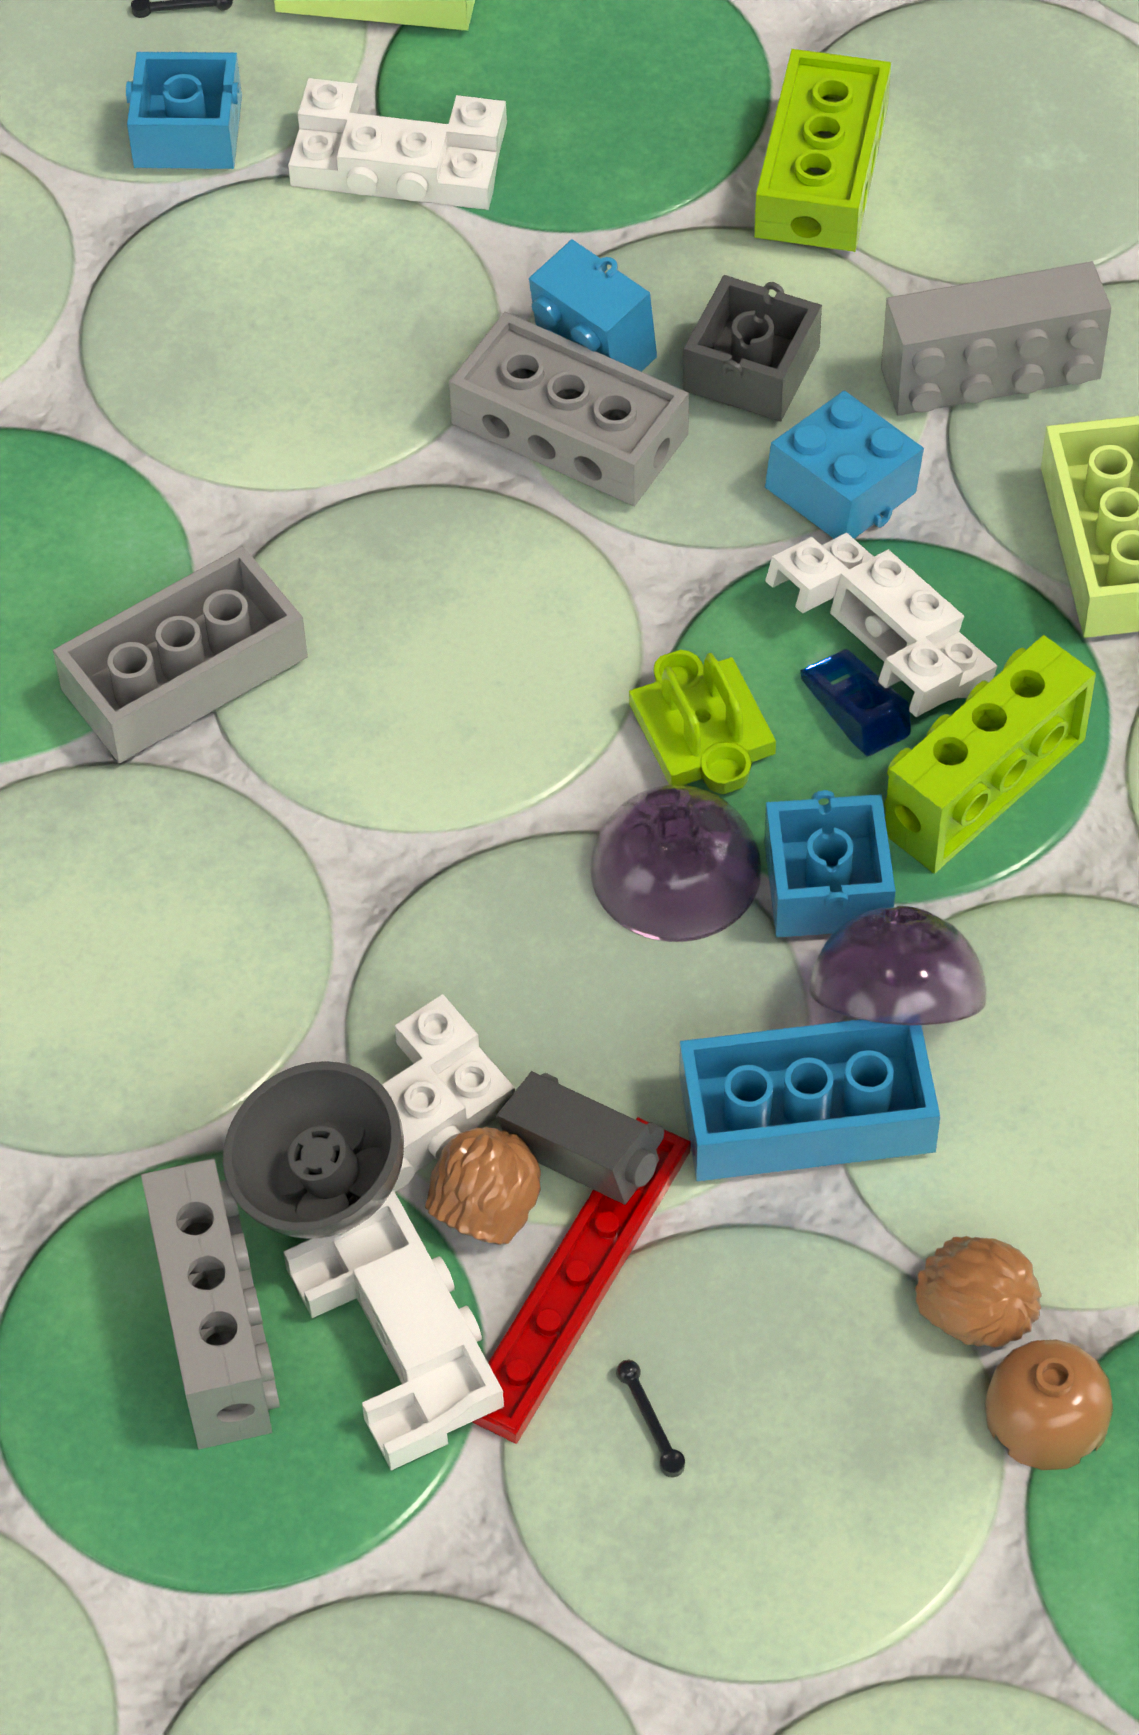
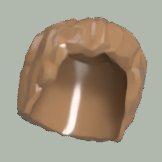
[425,1127,541,1245]
[915,1236,1042,1348]

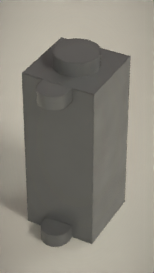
[496,1071,664,1205]

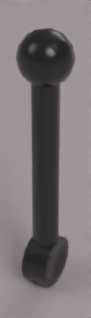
[131,0,233,18]
[616,1359,685,1478]

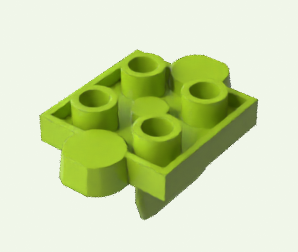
[629,650,776,794]

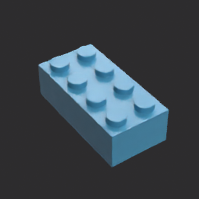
[679,1012,940,1181]

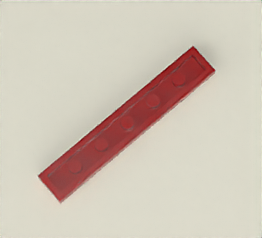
[472,1117,691,1444]

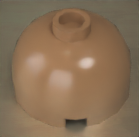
[985,1339,1113,1470]

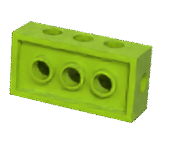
[754,49,891,252]
[884,635,1096,874]

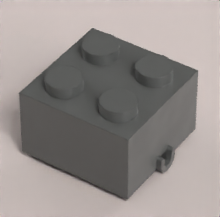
[683,275,822,422]

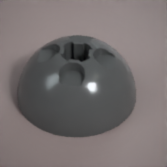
[223,1061,404,1239]

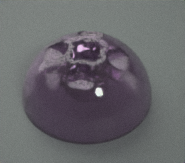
[591,785,761,942]
[809,906,987,1025]

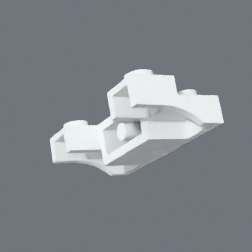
[288,78,507,210]
[765,533,998,717]
[382,994,515,1192]
[283,1190,504,1470]

